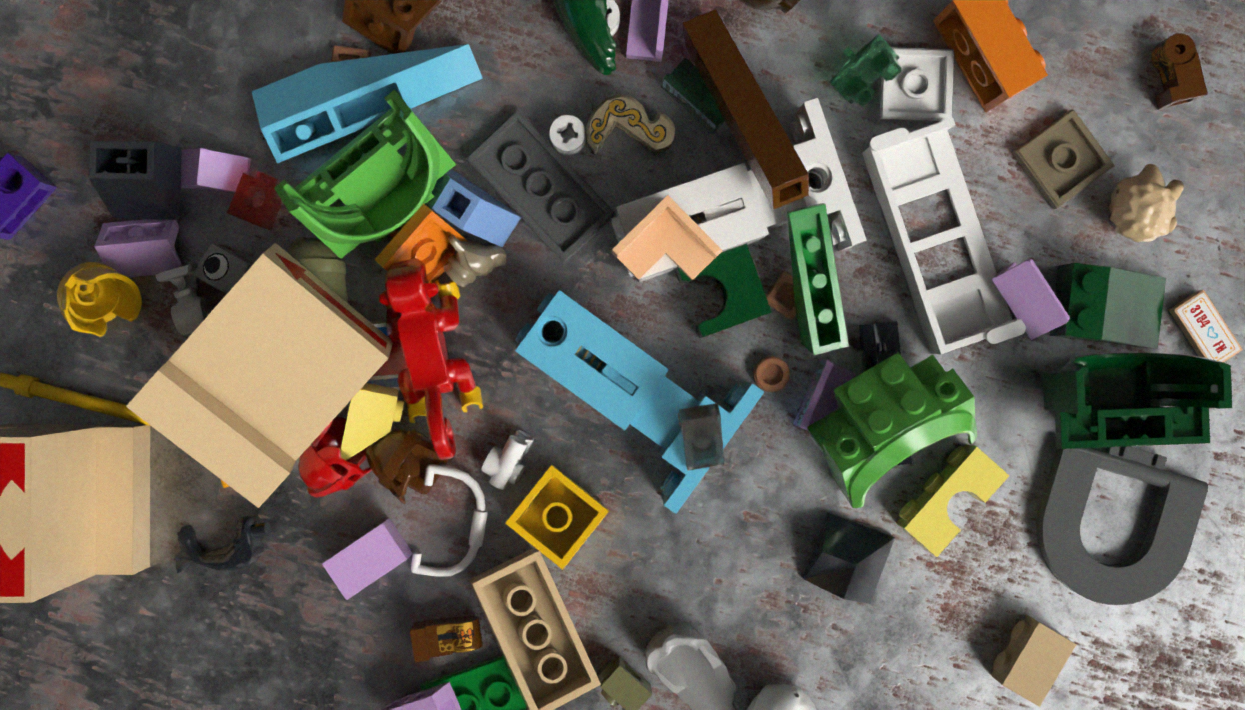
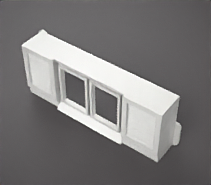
[862,118,1026,354]

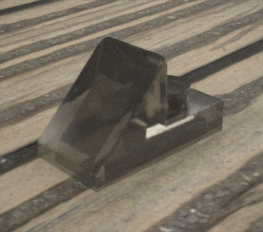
[678,403,724,471]

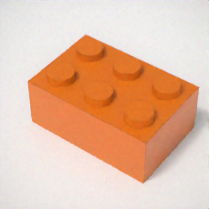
[933,0,1048,112]

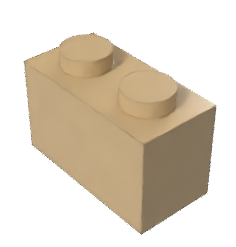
[991,614,1077,707]

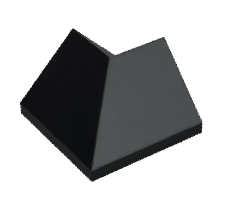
[803,512,895,604]

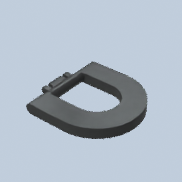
[1036,446,1208,605]

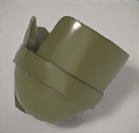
[287,237,348,303]

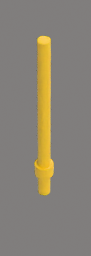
[0,372,150,426]

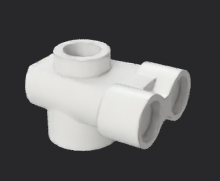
[481,430,534,490]

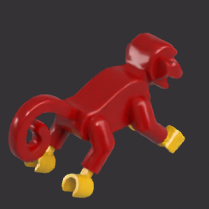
[378,258,483,460]

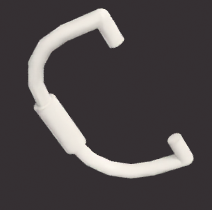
[411,464,488,577]

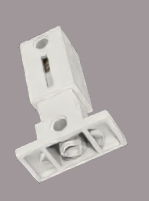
[611,98,867,282]

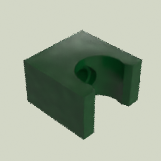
[675,243,772,338]

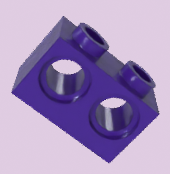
[0,153,58,240]

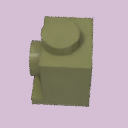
[596,656,652,710]

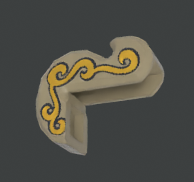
[586,94,675,155]

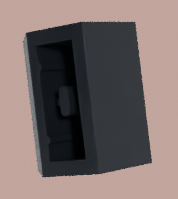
[89,141,182,220]

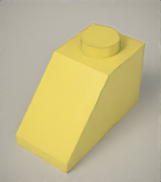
[340,383,404,460]

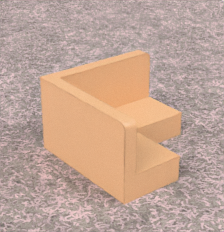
[612,195,722,280]

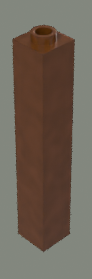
[682,9,809,210]

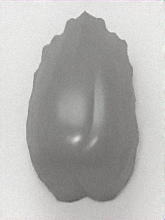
[645,622,736,710]

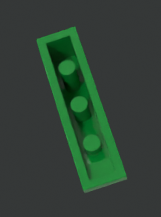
[787,203,849,355]

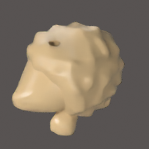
[1109,164,1184,242]

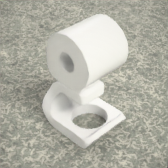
[156,263,211,335]

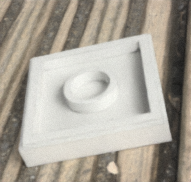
[877,47,954,123]

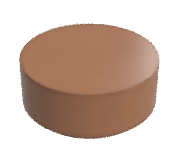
[753,356,790,392]

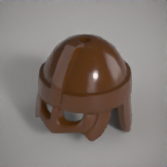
[365,429,450,504]

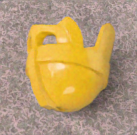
[57,262,142,337]

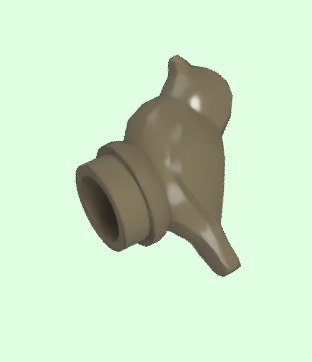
[444,234,506,287]

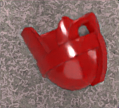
[298,415,372,497]

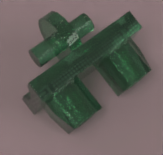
[829,34,902,107]

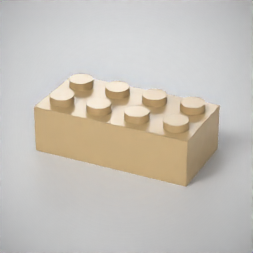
[468,548,601,710]

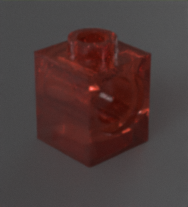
[227,171,283,230]

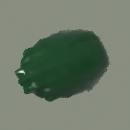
[553,0,617,75]

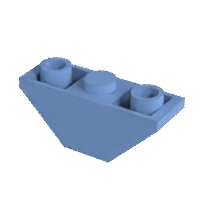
[427,169,522,247]

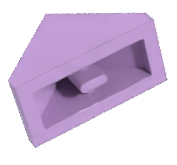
[181,148,251,194]

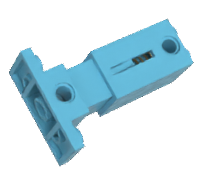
[515,290,764,514]

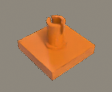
[375,204,469,283]

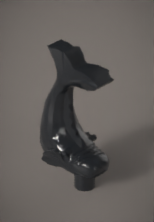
[174,516,271,574]

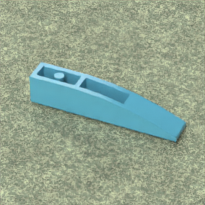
[251,44,483,163]

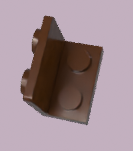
[342,0,443,54]

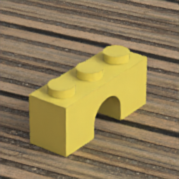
[896,444,1009,557]

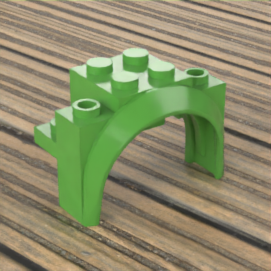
[274,89,456,259]
[807,352,978,508]

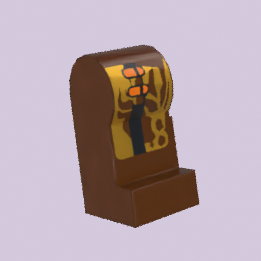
[1151,33,1208,110]
[410,615,483,662]

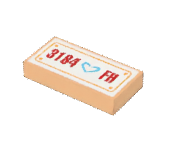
[1169,290,1243,362]

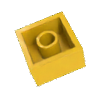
[505,465,609,570]

